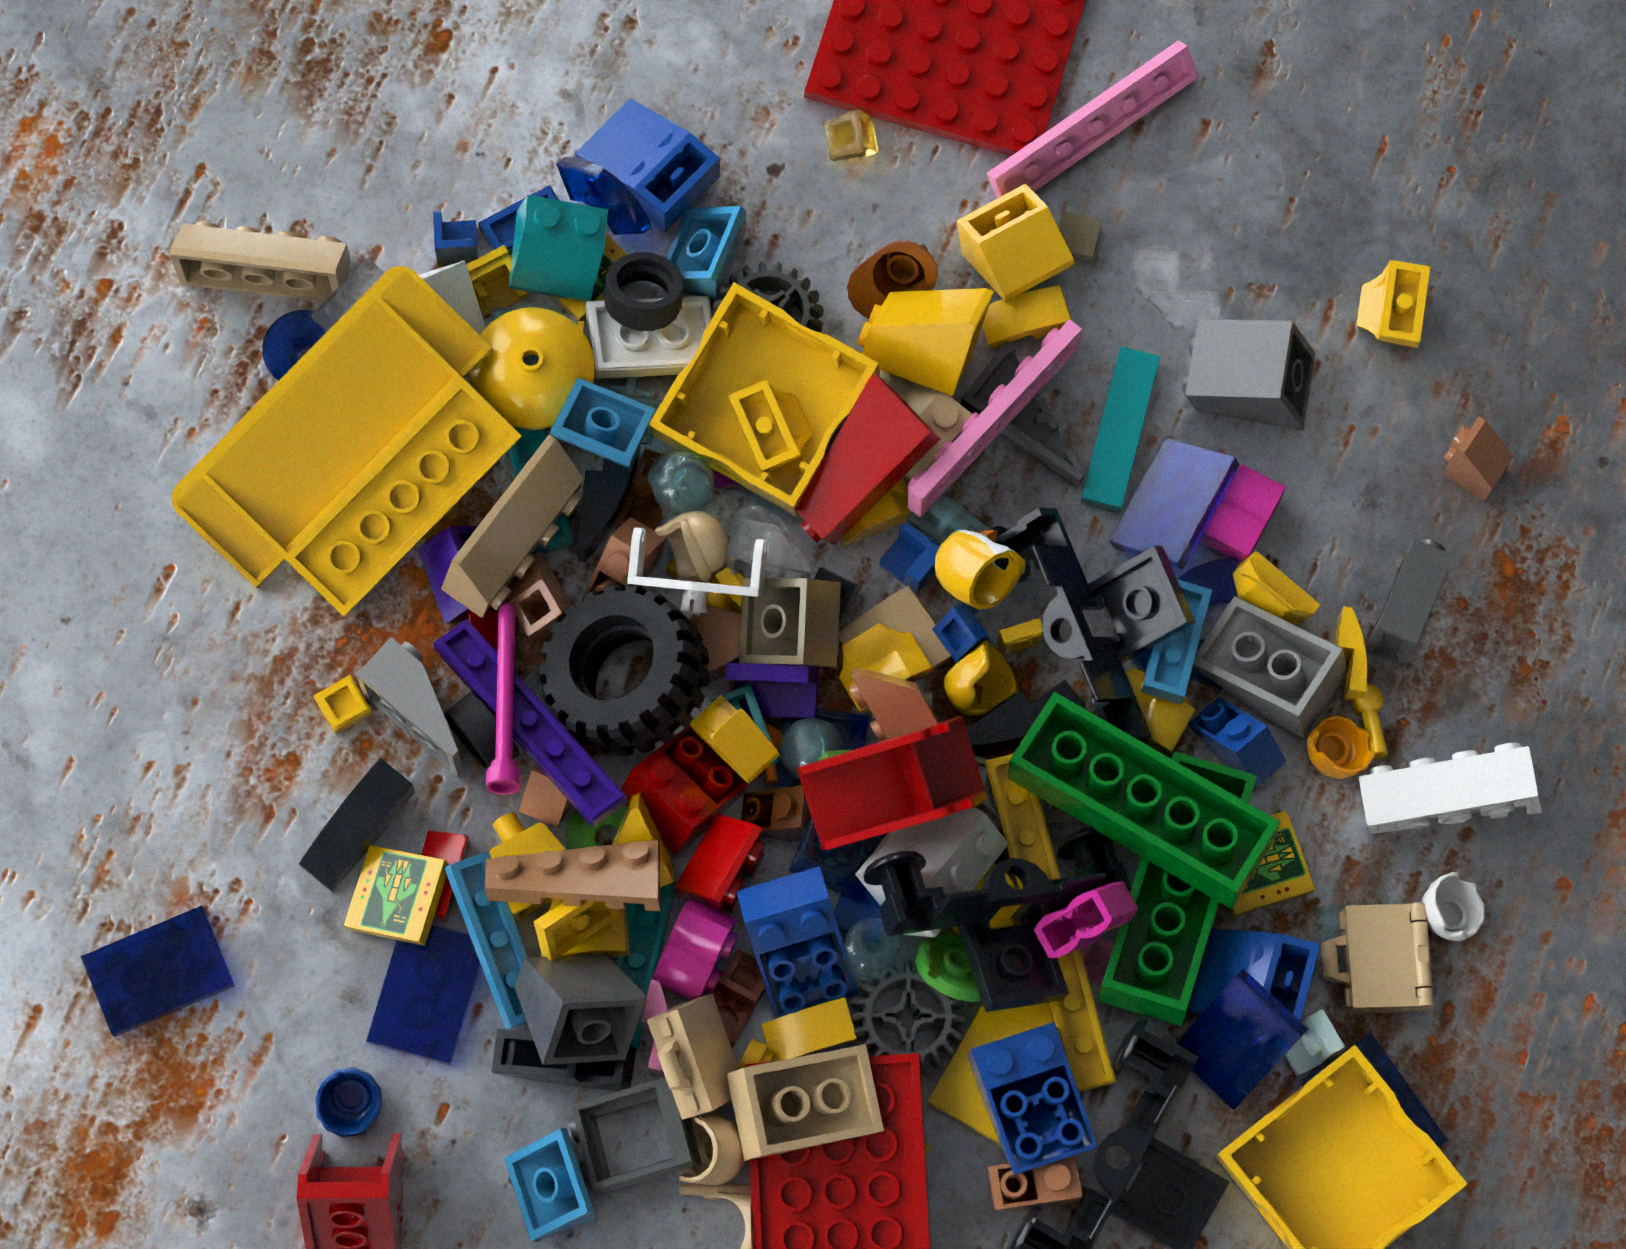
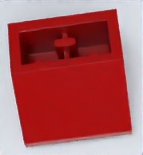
[675,814,766,913]

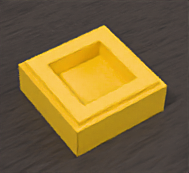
[997,618,1043,656]
[313,675,372,735]

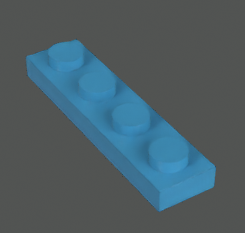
[444,851,528,1030]

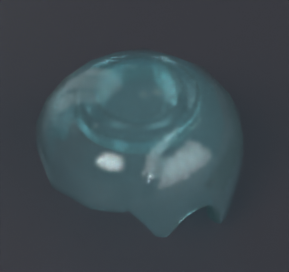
[648,448,715,516]
[779,717,847,779]

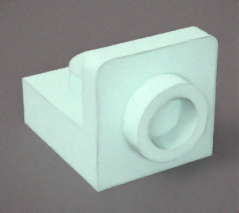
[1278,1009,1345,1076]

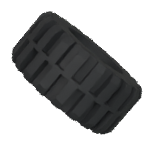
[538,584,710,756]

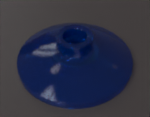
[262,310,335,381]

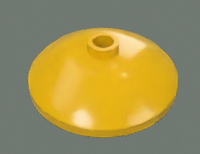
[470,307,595,430]

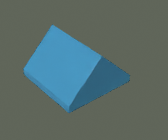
[666,206,746,302]
[550,378,655,470]
[504,1128,596,1241]

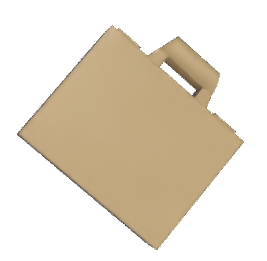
[1320,903,1434,1014]
[647,993,739,1120]

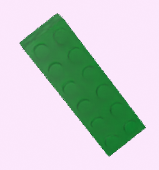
[1007,692,1280,909]
[1098,751,1257,1027]

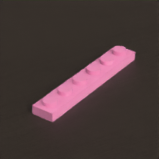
[986,40,1199,199]
[907,319,1082,518]

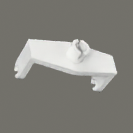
[627,527,767,613]

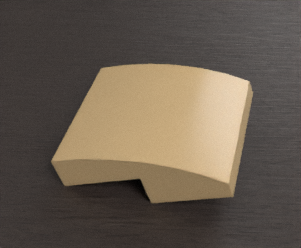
[838,586,952,678]

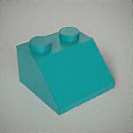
[509,195,608,302]

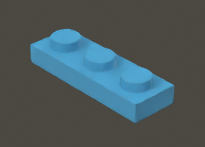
[1140,579,1212,704]

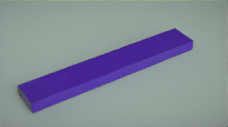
[433,619,627,828]

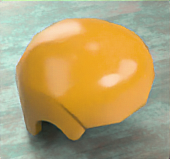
[1307,715,1375,780]

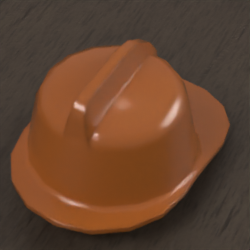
[847,240,938,318]

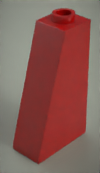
[795,374,941,545]

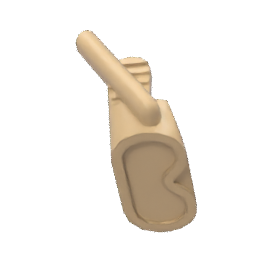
[679,1184,753,1249]

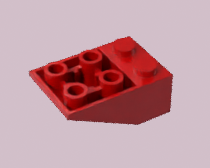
[620,724,766,855]

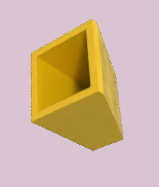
[857,288,994,396]

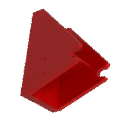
[796,716,988,850]
[296,1134,403,1249]

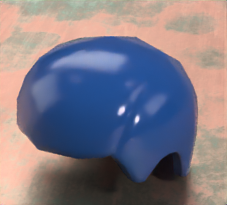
[315,1067,383,1137]

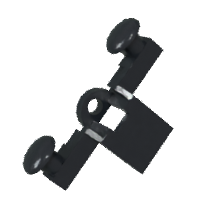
[991,507,1195,742]
[863,827,1131,1012]
[1007,1019,1230,1249]

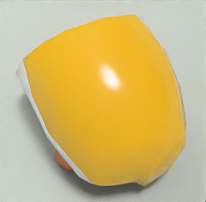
[935,529,1026,609]

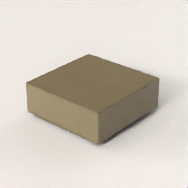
[1058,210,1102,262]

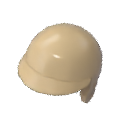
[655,511,730,583]
[679,1111,745,1186]

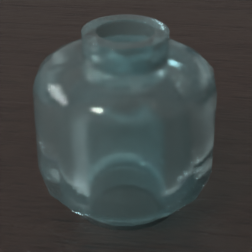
[842,918,901,981]

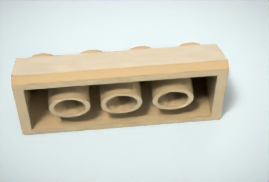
[169,221,351,304]
[441,434,584,618]

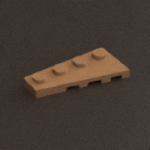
[485,840,660,911]

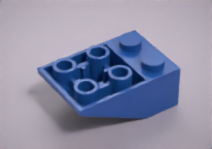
[575,98,720,233]
[736,866,858,1019]
[1186,928,1321,1041]
[967,1022,1098,1175]

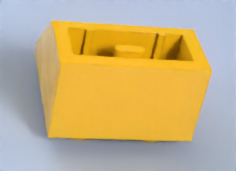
[956,184,1074,302]

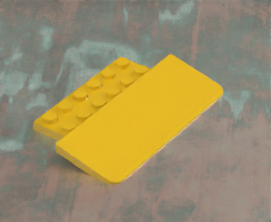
[171,266,523,617]

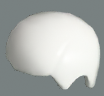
[1422,872,1485,942]

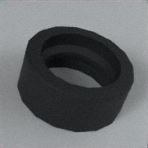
[604,252,684,331]
[444,692,520,770]

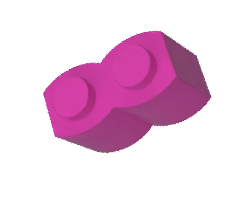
[1199,464,1286,563]
[1034,881,1138,958]
[652,897,739,1000]

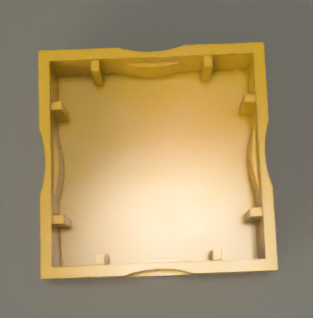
[648,282,880,516]
[1215,1045,1468,1249]

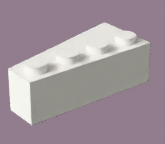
[1358,743,1542,834]

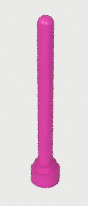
[486,602,521,795]

